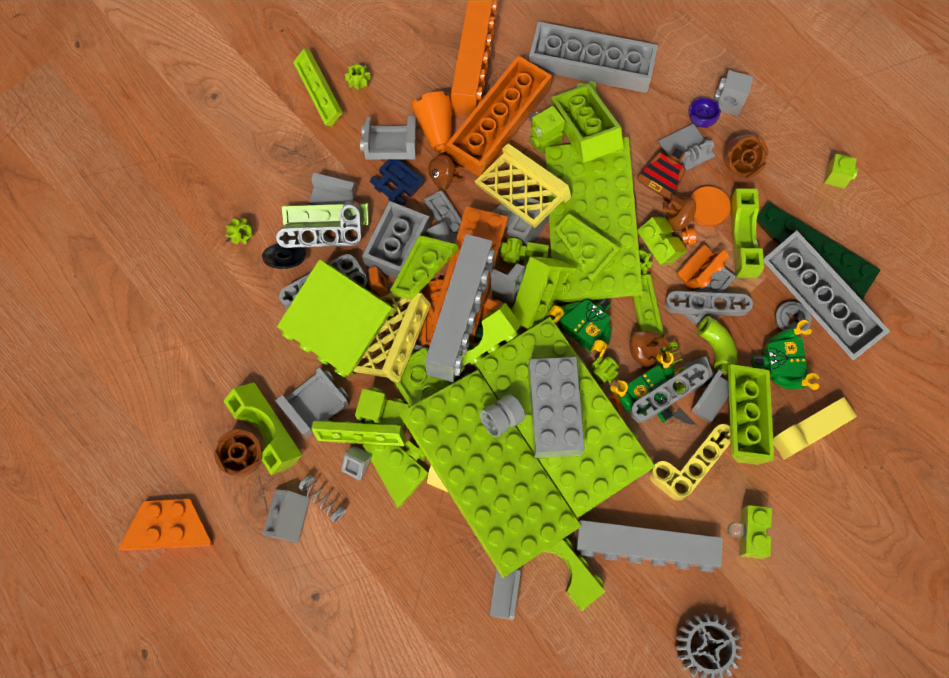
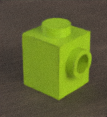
[824,154,858,189]

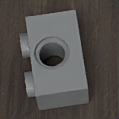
[713,70,753,116]

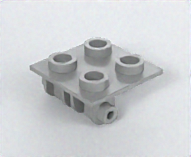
[658,124,715,172]

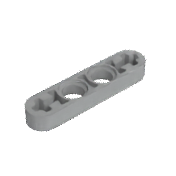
[665,291,753,316]
[630,364,709,422]

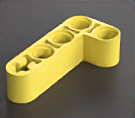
[773,397,858,460]
[649,424,731,501]

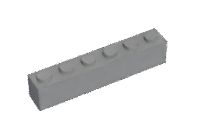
[575,520,723,573]

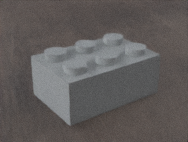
[362,201,430,278]

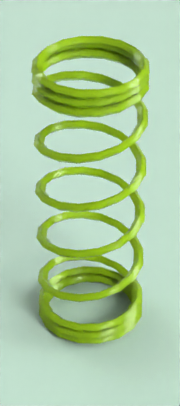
[662,342,692,393]

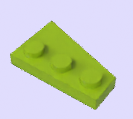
[363,444,429,509]

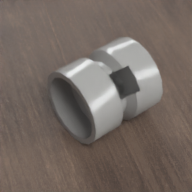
[480,394,525,437]

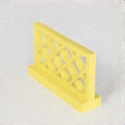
[475,144,571,228]
[353,293,431,382]

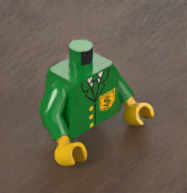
[547,299,612,357]
[751,320,819,390]
[610,351,676,423]

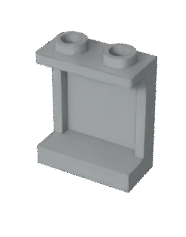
[360,116,417,160]
[275,367,349,440]

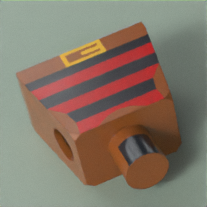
[637,147,686,201]

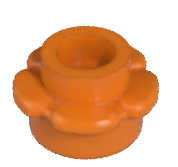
[682,226,697,247]

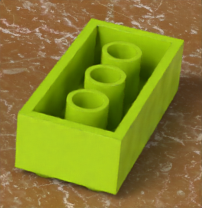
[551,84,623,162]

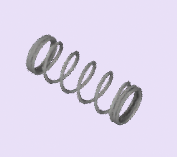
[298,475,346,522]

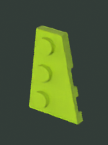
[555,213,621,284]
[391,235,459,300]

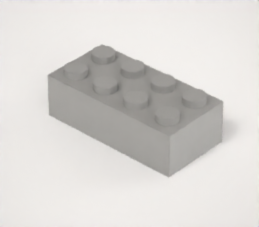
[528,357,585,458]

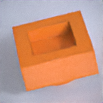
[368,266,389,297]

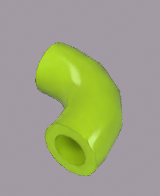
[697,316,738,374]

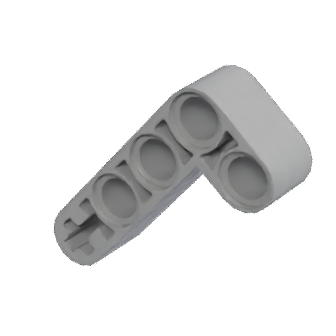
[276,201,363,248]
[279,254,370,311]

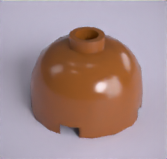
[724,134,769,178]
[214,429,263,477]

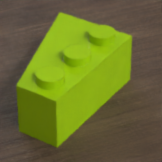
[512,256,577,329]

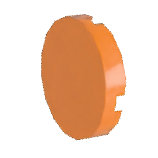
[690,186,731,227]

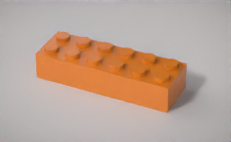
[451,0,498,117]
[446,55,552,177]
[431,206,508,344]

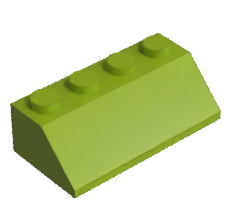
[728,364,774,465]

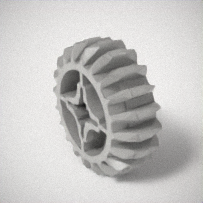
[675,613,743,678]

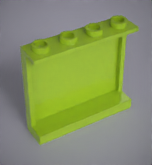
[277,259,397,377]

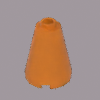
[411,91,452,153]

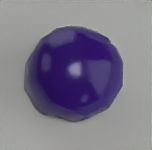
[689,98,721,128]

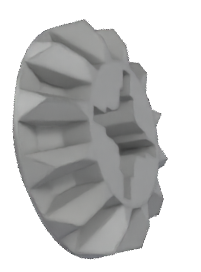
[775,302,811,336]

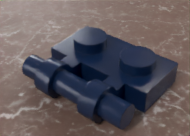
[370,159,424,206]

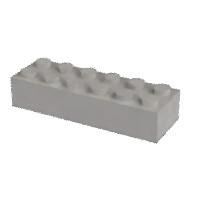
[529,22,658,93]
[764,230,890,361]
[425,234,495,382]

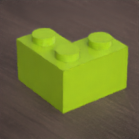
[355,387,409,433]

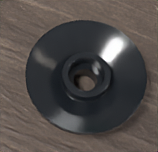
[262,244,306,269]

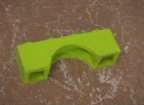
[730,189,764,279]
[455,303,521,376]
[224,382,302,475]
[542,537,605,611]

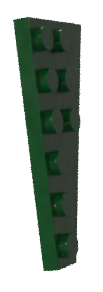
[757,202,881,300]

